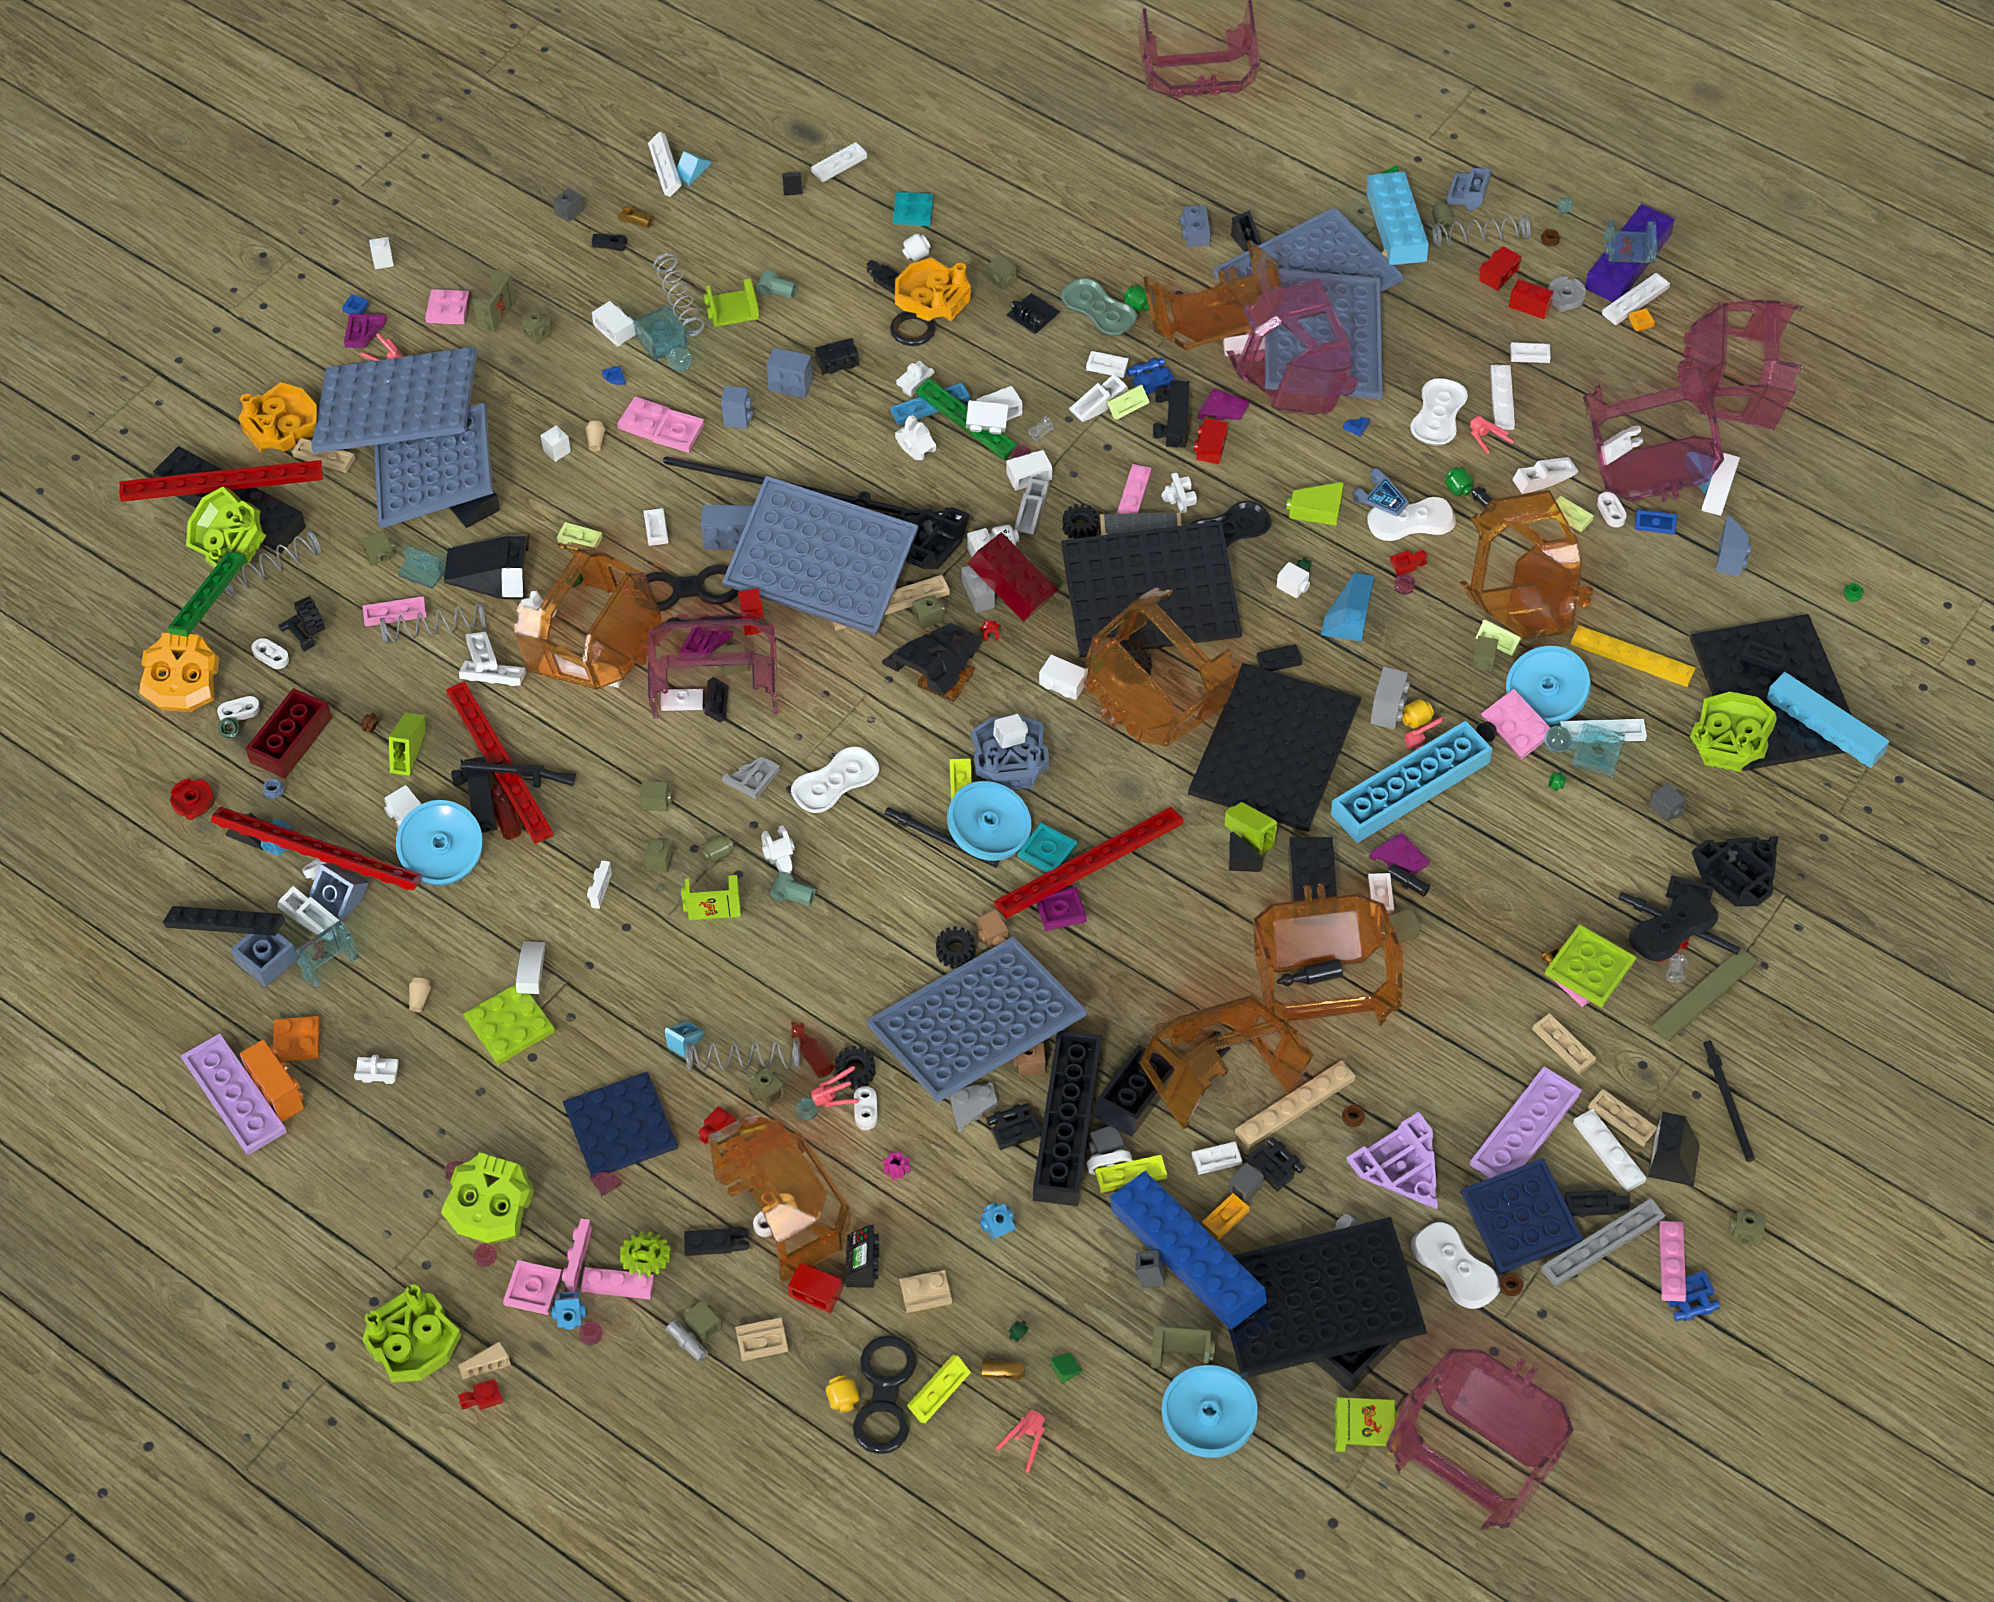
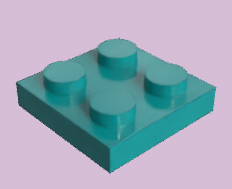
[893,192,933,226]
[1018,823,1077,872]

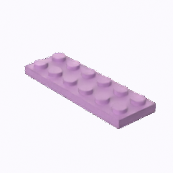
[181,1033,287,1156]
[1470,1067,1582,1178]

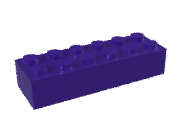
[1585,204,1675,302]

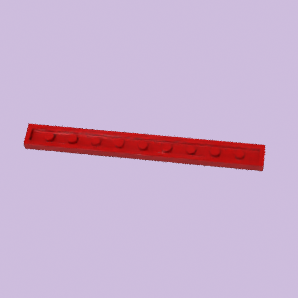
[119,460,323,502]
[446,681,554,845]
[211,806,423,891]
[994,807,1184,919]

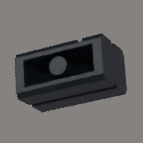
[815,338,859,375]

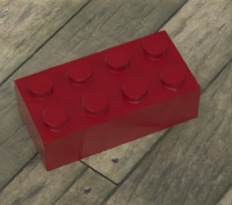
[967,532,1058,622]
[245,688,332,779]

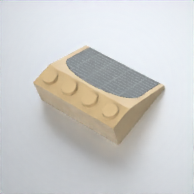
[1100,513,1182,535]

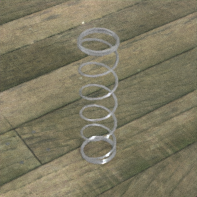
[1433,214,1531,248]
[653,253,704,337]
[225,530,322,597]
[380,602,486,644]
[686,1040,800,1072]

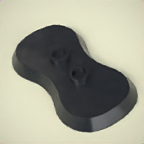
[1189,501,1272,547]
[1629,892,1719,961]

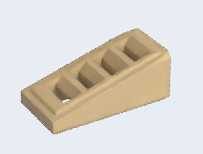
[458,1342,511,1379]

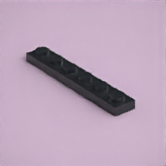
[163,906,285,936]

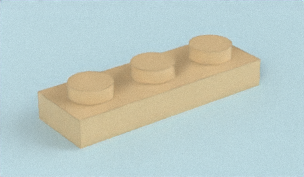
[292,438,355,473]
[1532,1013,1596,1075]
[1588,1089,1657,1147]

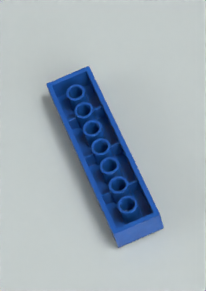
[1110,1171,1267,1330]

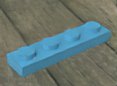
[890,383,970,426]

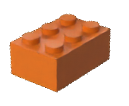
[240,1040,304,1122]

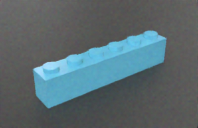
[1766,672,1889,768]

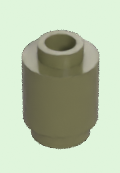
[1432,202,1455,230]
[700,835,734,863]

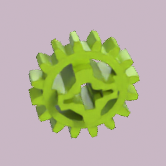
[620,1232,670,1277]

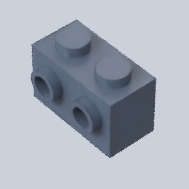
[1180,205,1210,247]
[721,386,753,429]

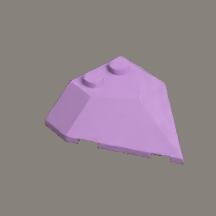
[1346,1112,1438,1209]

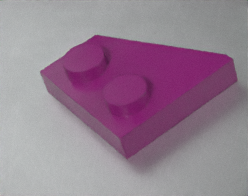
[344,314,387,348]
[1198,388,1249,420]
[680,620,733,661]
[1370,832,1429,874]

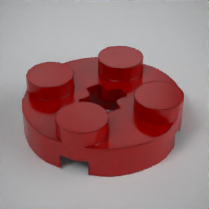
[170,778,214,820]

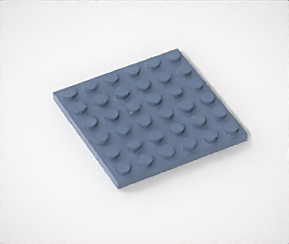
[374,402,493,528]

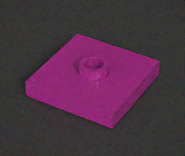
[1036,887,1087,931]

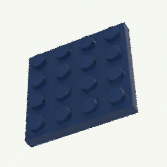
[563,1071,678,1179]
[1460,1158,1584,1275]

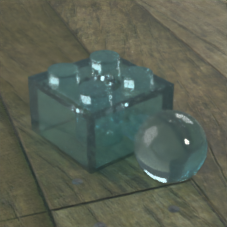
[634,306,692,372]
[1544,723,1626,778]

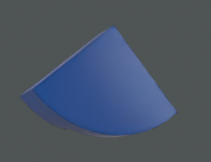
[602,366,625,385]
[1343,417,1370,437]

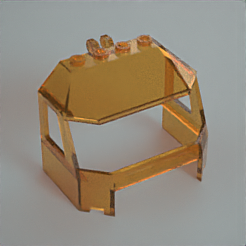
[1143,240,1284,350]
[1460,490,1593,640]
[513,542,662,690]
[1084,588,1238,746]
[1253,884,1403,1037]
[1140,995,1314,1130]
[708,1115,851,1283]

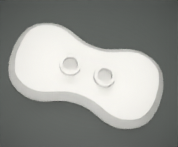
[1411,378,1468,446]
[1367,497,1456,541]
[791,746,879,813]
[1410,1222,1500,1309]

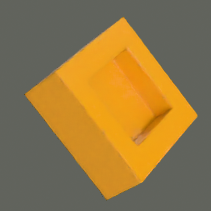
[1628,308,1655,332]

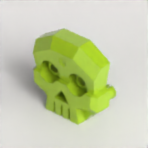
[186,487,266,567]
[1690,692,1777,773]
[441,1152,535,1245]
[362,1284,461,1382]

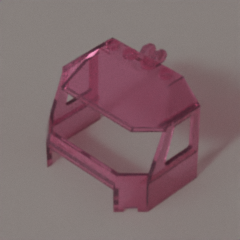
[1138,0,1260,98]
[1226,279,1358,415]
[1677,299,1803,430]
[1583,365,1724,502]
[648,612,779,719]
[1386,1349,1574,1530]

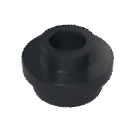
[1476,722,1497,742]

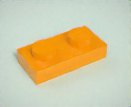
[1201,1193,1250,1240]

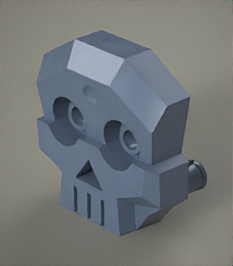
[970,715,1049,790]

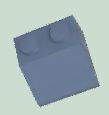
[1715,516,1752,576]
[308,863,369,922]

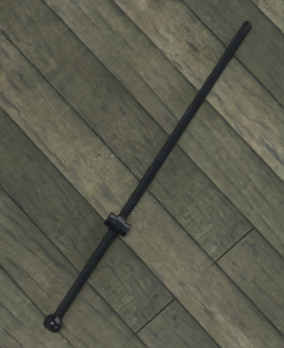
[663,457,915,514]

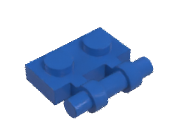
[1127,358,1176,395]
[1667,1271,1720,1322]

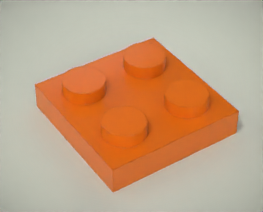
[273,1016,320,1061]

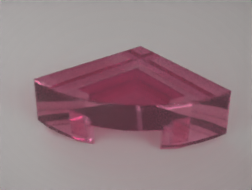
[590,1173,621,1196]

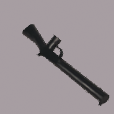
[460,759,577,788]

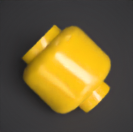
[1402,699,1434,729]
[826,1375,859,1413]

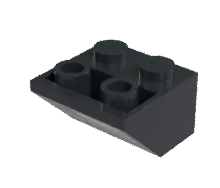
[845,1225,880,1288]

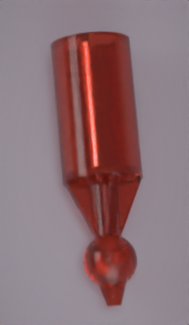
[491,784,521,840]
[791,1021,835,1078]

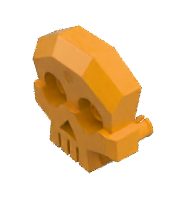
[895,257,971,321]
[239,382,318,453]
[139,633,219,712]

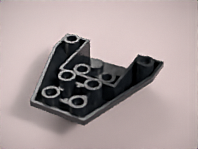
[444,533,530,599]

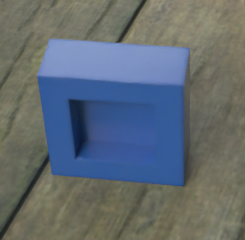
[342,294,369,314]

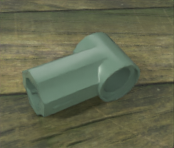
[756,271,797,298]
[769,873,816,906]

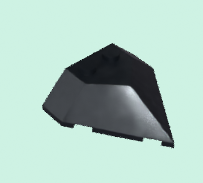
[882,507,970,570]
[1692,836,1779,907]

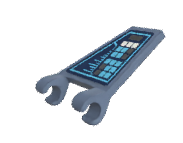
[1353,468,1409,517]

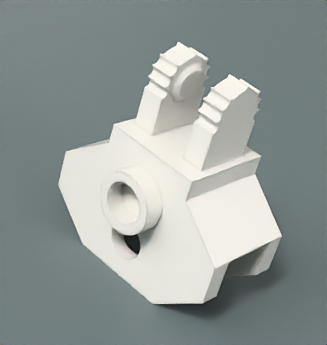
[895,415,936,460]
[761,825,795,875]

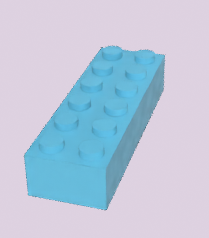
[1366,172,1428,265]

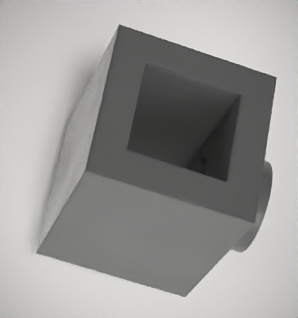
[553,188,584,222]
[1649,783,1686,822]
[1087,1126,1124,1156]
[1228,1162,1264,1204]
[1135,1250,1165,1289]

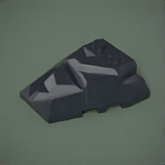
[882,623,983,695]

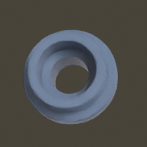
[262,779,284,799]

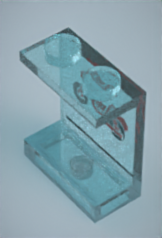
[1604,220,1658,263]
[296,921,359,987]

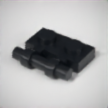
[986,1103,1042,1150]
[1246,1137,1305,1192]

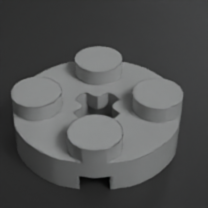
[1548,276,1586,312]

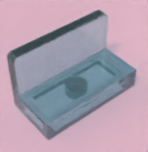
[398,546,445,589]

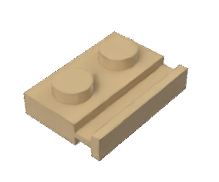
[899,1270,952,1313]
[735,1318,788,1361]

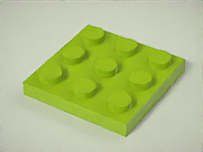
[1545,924,1637,1008]
[463,984,555,1065]

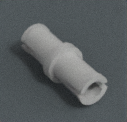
[666,1319,709,1362]

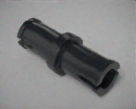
[1387,864,1430,897]

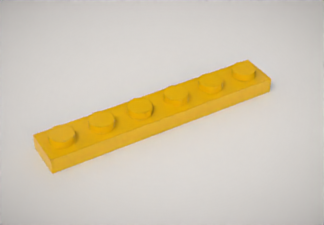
[1570,625,1696,687]

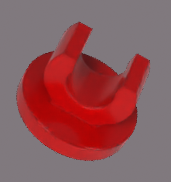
[980,621,1001,641]

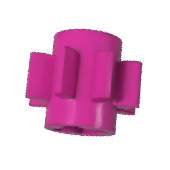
[883,1151,910,1180]

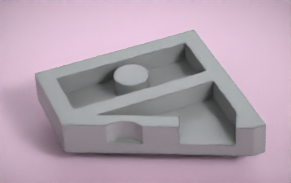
[722,757,780,800]
[949,1082,997,1132]

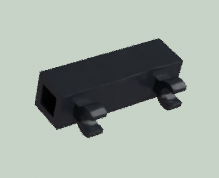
[1153,380,1190,448]
[451,756,497,833]

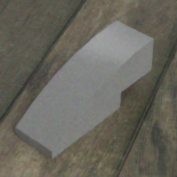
[1014,478,1050,536]

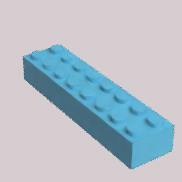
[1331,721,1492,843]

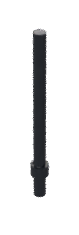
[884,807,1000,868]
[1618,892,1741,955]
[1703,1040,1755,1162]

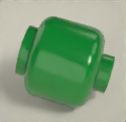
[1123,285,1152,313]
[1445,466,1475,496]

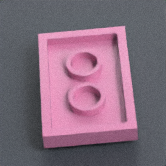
[1481,689,1554,760]

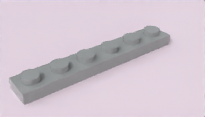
[1541,1199,1666,1288]

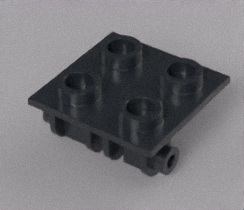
[1006,293,1060,334]

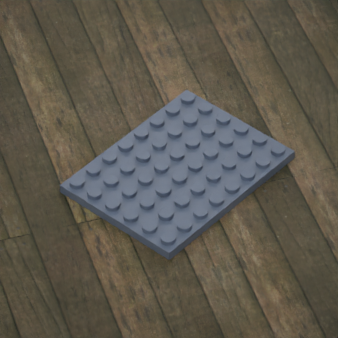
[1213,207,1403,318]
[1265,268,1382,399]
[311,347,478,453]
[722,476,918,636]
[866,937,1087,1103]

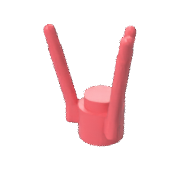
[361,333,405,361]
[1470,416,1514,454]
[1404,717,1443,751]
[812,1066,859,1108]
[996,1410,1045,1473]

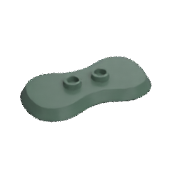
[1061,278,1137,336]

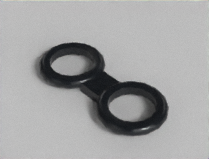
[890,311,936,346]
[633,565,739,612]
[853,1335,916,1454]

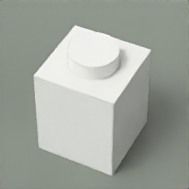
[369,237,394,269]
[541,425,571,462]
[1277,562,1310,598]
[993,714,1028,749]

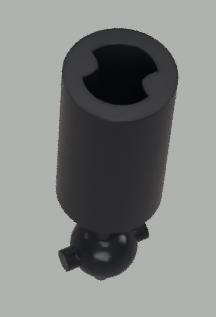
[1276,958,1343,986]

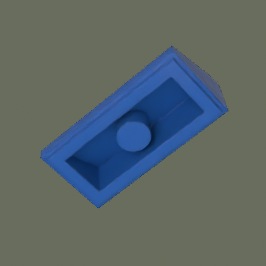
[1634,510,1677,535]

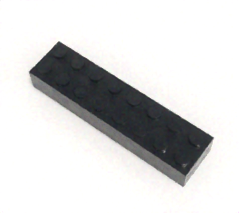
[153,446,306,554]
[1033,1031,1102,1206]

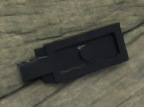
[866,259,900,295]
[1564,1190,1630,1216]

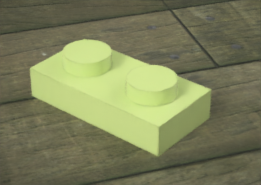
[1107,385,1150,419]
[1548,496,1594,532]
[557,522,603,552]
[1476,619,1522,656]

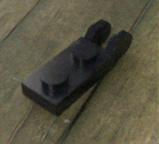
[684,1227,749,1256]

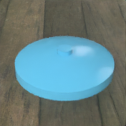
[1506,646,1591,725]
[947,781,1031,861]
[396,800,483,886]
[1162,1365,1258,1458]

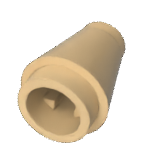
[585,421,605,451]
[409,978,431,1012]

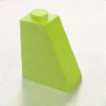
[1286,482,1344,526]
[389,712,426,776]
[1224,802,1277,856]

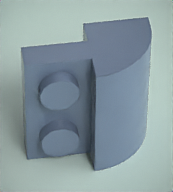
[1447,168,1491,211]

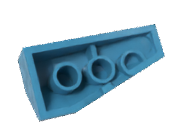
[1321,573,1374,642]

